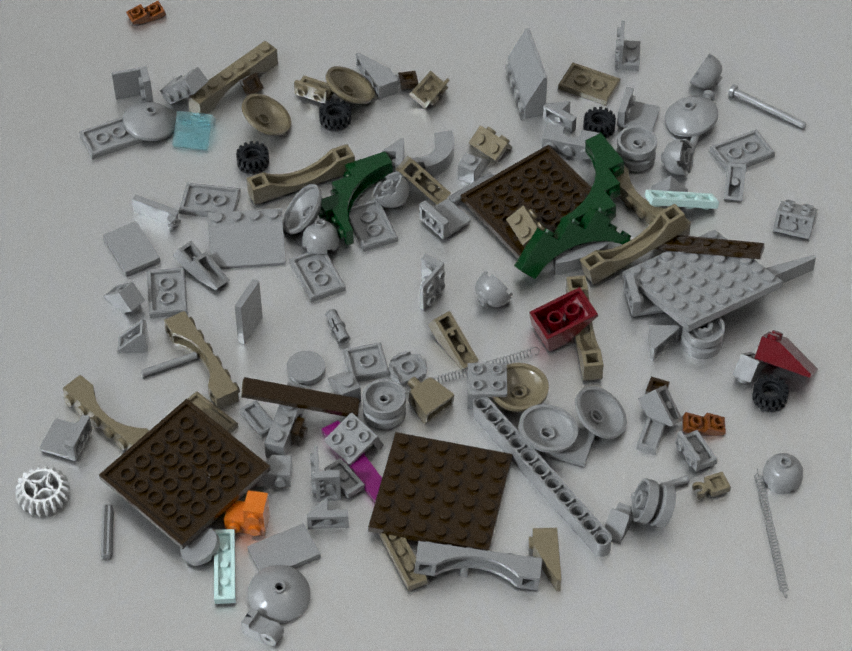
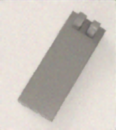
[132,195,181,229]

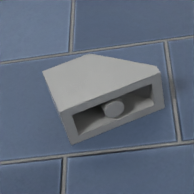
[458,153,490,184]
[103,282,145,313]
[733,352,767,384]
[328,371,361,402]
[638,385,683,427]

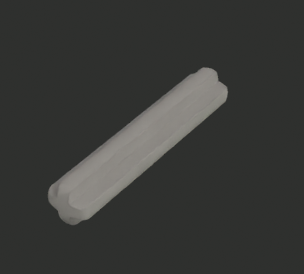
[449,172,494,205]
[101,504,114,559]

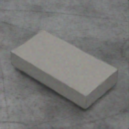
[239,400,273,439]
[636,417,666,455]

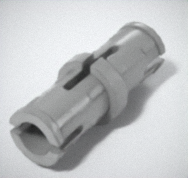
[325,309,351,345]

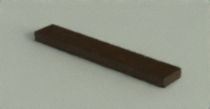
[655,235,765,259]
[241,377,359,417]

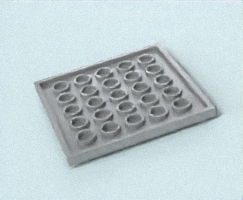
[622,230,783,331]

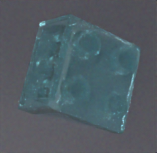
[172,111,216,150]

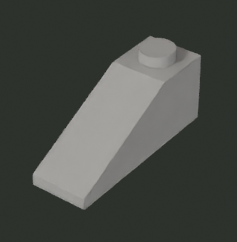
[356,53,400,99]

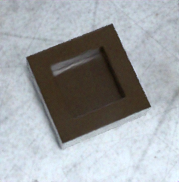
[398,71,418,90]
[239,73,264,96]
[645,376,670,395]
[291,417,308,445]

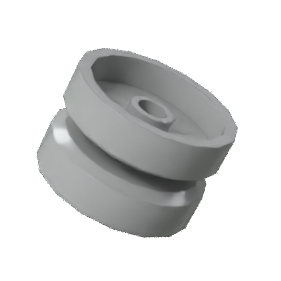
[616,126,657,172]
[681,317,725,359]
[362,379,406,430]
[631,478,676,529]

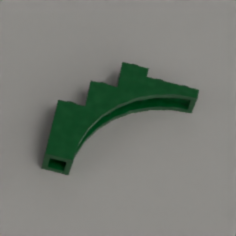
[560,133,624,222]
[318,151,393,245]
[514,206,632,279]

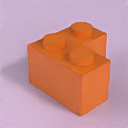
[224,490,270,536]

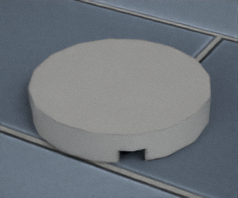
[287,351,325,385]
[388,351,427,386]
[180,527,220,566]

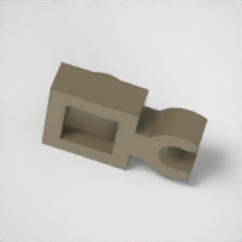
[692,472,731,499]

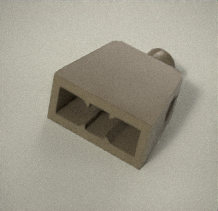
[407,377,454,425]

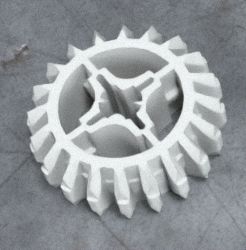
[15,465,70,517]

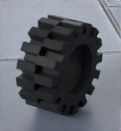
[319,98,352,131]
[583,107,616,139]
[236,141,269,175]
[752,375,789,412]

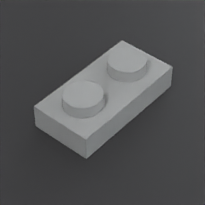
[324,458,365,499]

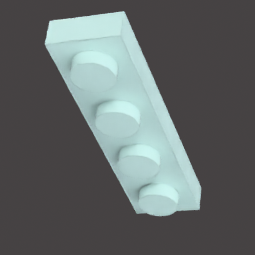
[645,190,719,210]
[214,529,236,604]

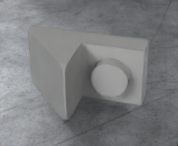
[543,101,577,134]
[382,138,404,172]
[724,162,746,201]
[307,498,349,529]
[605,502,634,544]

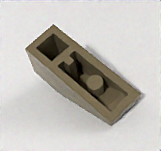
[396,156,451,205]
[428,311,479,370]
[528,528,562,591]

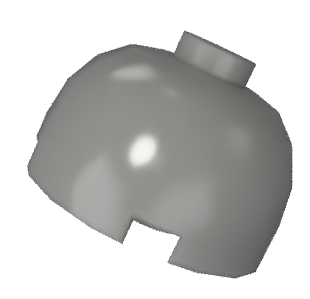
[690,53,723,89]
[661,139,693,176]
[373,172,410,208]
[302,219,339,254]
[475,271,513,308]
[763,453,803,494]

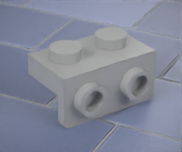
[675,430,717,472]

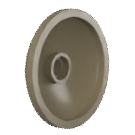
[325,66,375,104]
[241,93,291,136]
[492,363,549,412]

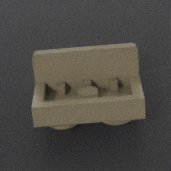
[409,71,450,109]
[294,75,334,104]
[468,125,513,162]
[506,205,545,247]

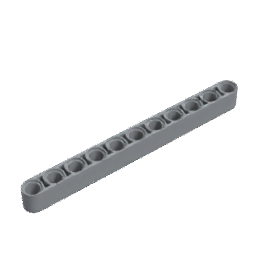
[473,397,612,557]

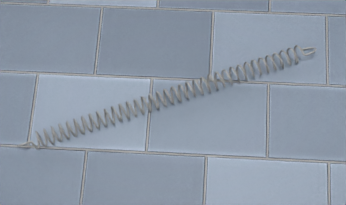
[403,347,540,394]
[754,469,789,598]

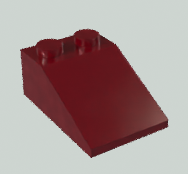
[529,287,598,352]
[755,330,818,378]

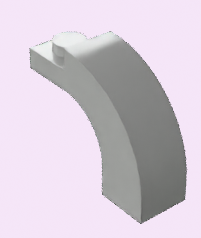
[412,130,454,177]

